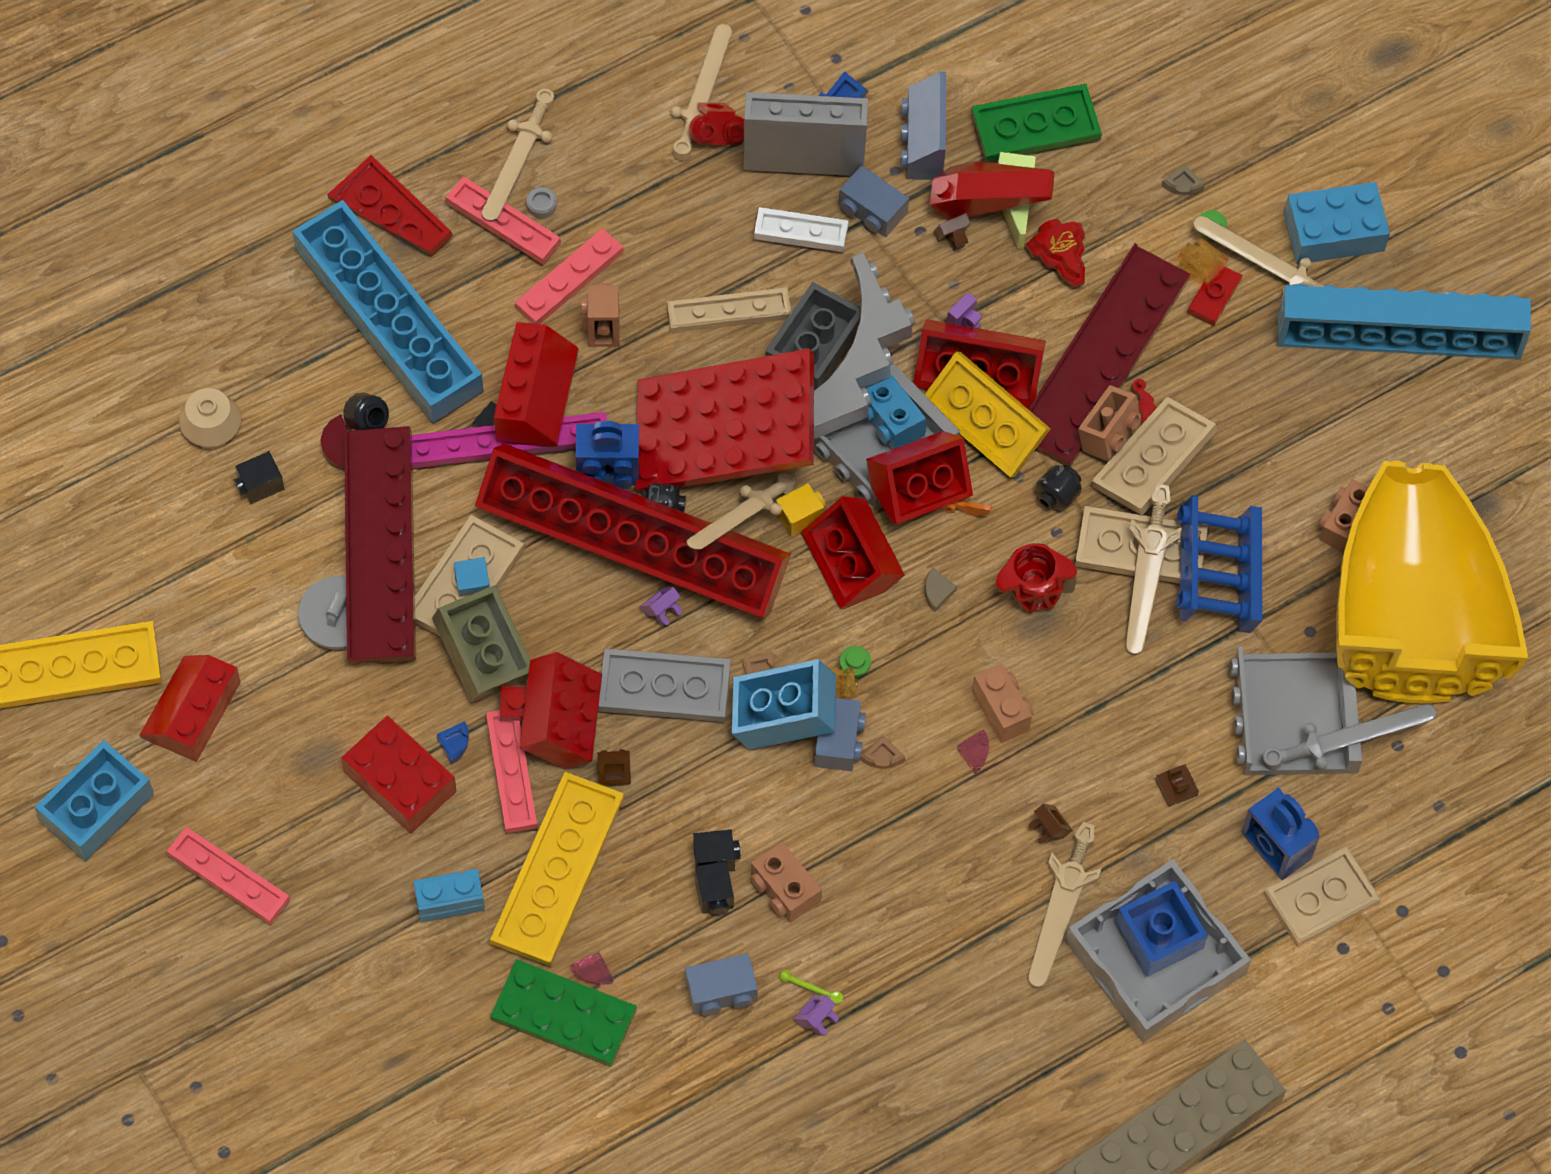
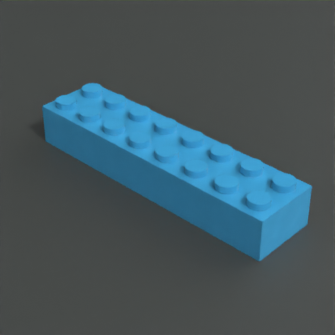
[292,200,483,423]
[1277,283,1531,360]

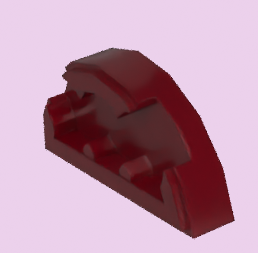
[320,414,347,469]

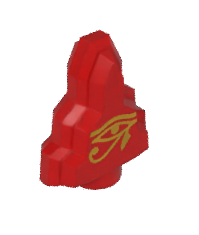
[1025,219,1085,288]

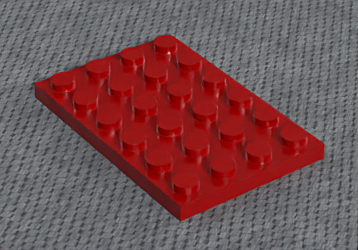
[635,348,814,494]

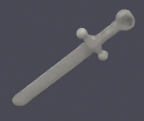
[1263,704,1436,770]

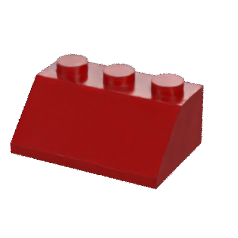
[866,431,973,524]
[801,496,905,609]
[139,655,241,762]

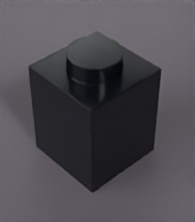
[233,451,285,504]
[693,829,741,872]
[695,861,734,915]

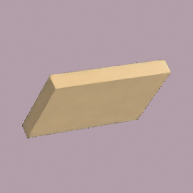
[1263,847,1381,947]

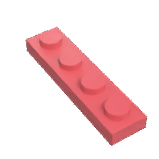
[446,176,561,265]
[515,228,624,324]
[486,710,538,834]
[166,827,290,925]

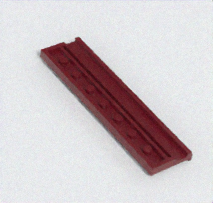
[1028,243,1191,467]
[344,426,416,665]

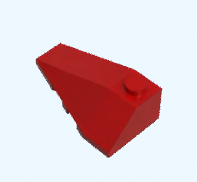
[930,161,1055,221]

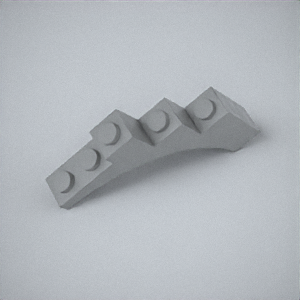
[814,253,915,439]

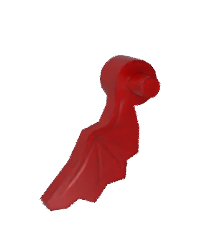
[1131,379,1157,425]

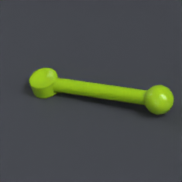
[779,970,843,1006]

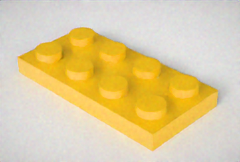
[925,352,1051,477]

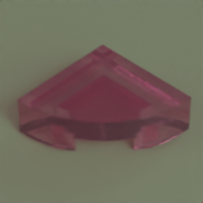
[957,729,989,774]
[570,952,614,986]

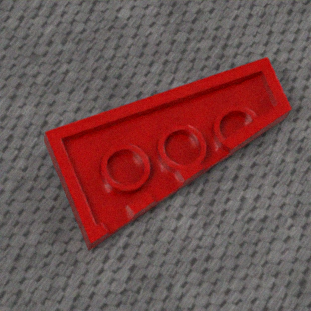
[327,155,453,256]

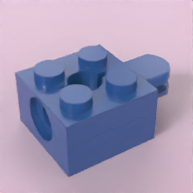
[576,421,639,488]
[1241,787,1320,881]

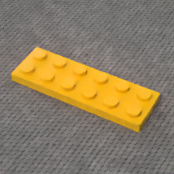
[0,621,162,709]
[490,772,624,967]

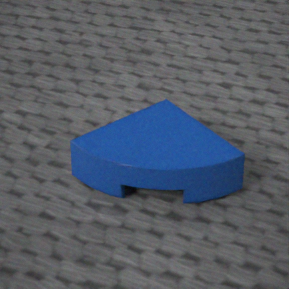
[436,721,469,765]

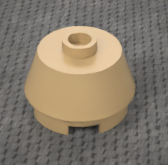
[179,388,241,450]

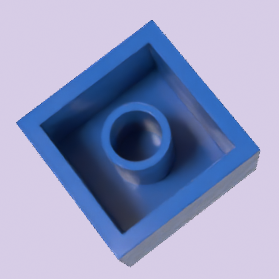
[1115,881,1208,977]

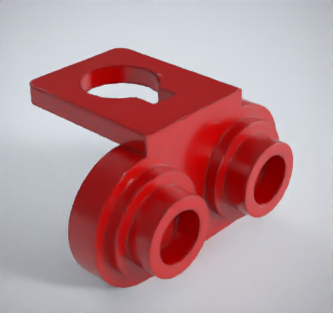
[689,102,744,145]

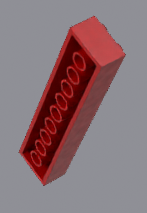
[475,443,791,618]

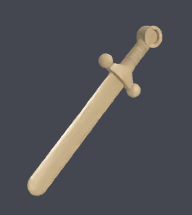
[671,24,732,161]
[482,89,554,220]
[1193,216,1323,291]
[687,473,796,549]

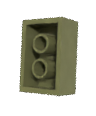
[432,585,530,703]

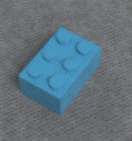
[1284,182,1390,264]
[732,659,836,750]
[35,740,154,861]

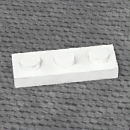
[754,207,848,252]

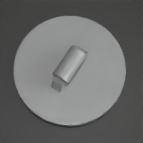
[298,576,347,650]

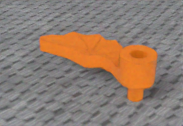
[942,501,992,516]

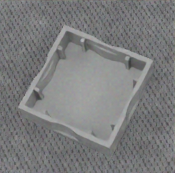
[1065,859,1251,1043]

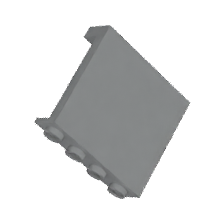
[744,92,868,176]
[814,363,960,509]
[1230,646,1362,775]

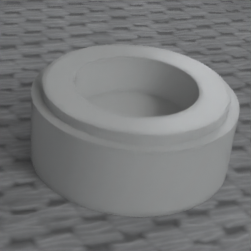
[526,187,557,219]

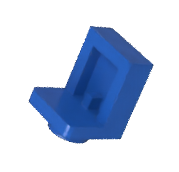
[818,71,869,98]

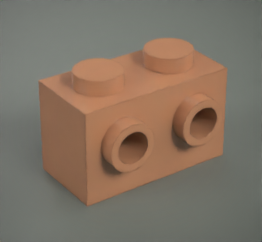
[582,283,620,347]
[1078,385,1141,462]
[1319,479,1368,553]
[972,663,1034,743]
[750,841,822,923]

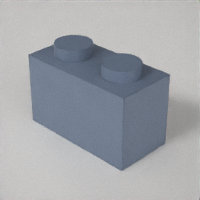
[839,165,909,237]
[815,698,866,772]
[685,953,758,1016]

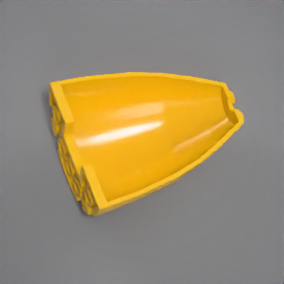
[1336,461,1528,704]

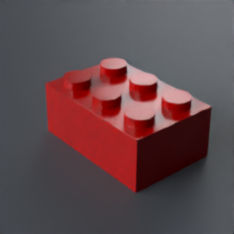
[519,652,602,770]
[341,715,457,834]

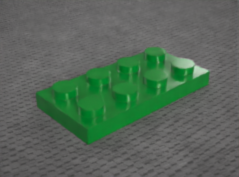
[971,83,1102,162]
[490,959,637,1068]

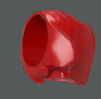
[996,543,1077,614]

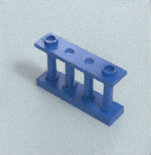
[1177,495,1263,633]

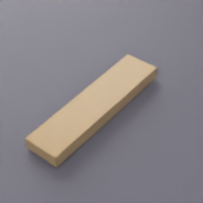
[667,287,792,333]

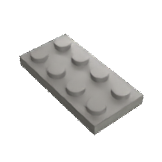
[598,648,731,722]

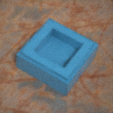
[454,557,490,595]

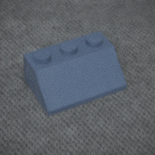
[901,72,946,180]

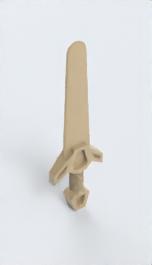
[1126,484,1182,654]
[1028,822,1102,987]

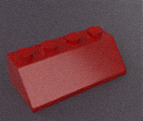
[914,319,1046,408]
[494,322,579,447]

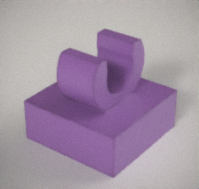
[947,292,982,328]
[640,587,682,625]
[793,995,839,1035]

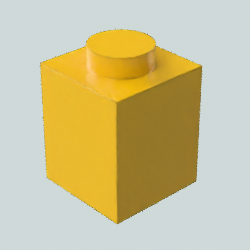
[776,483,826,537]

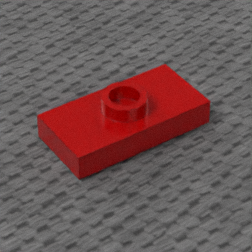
[1187,262,1243,326]

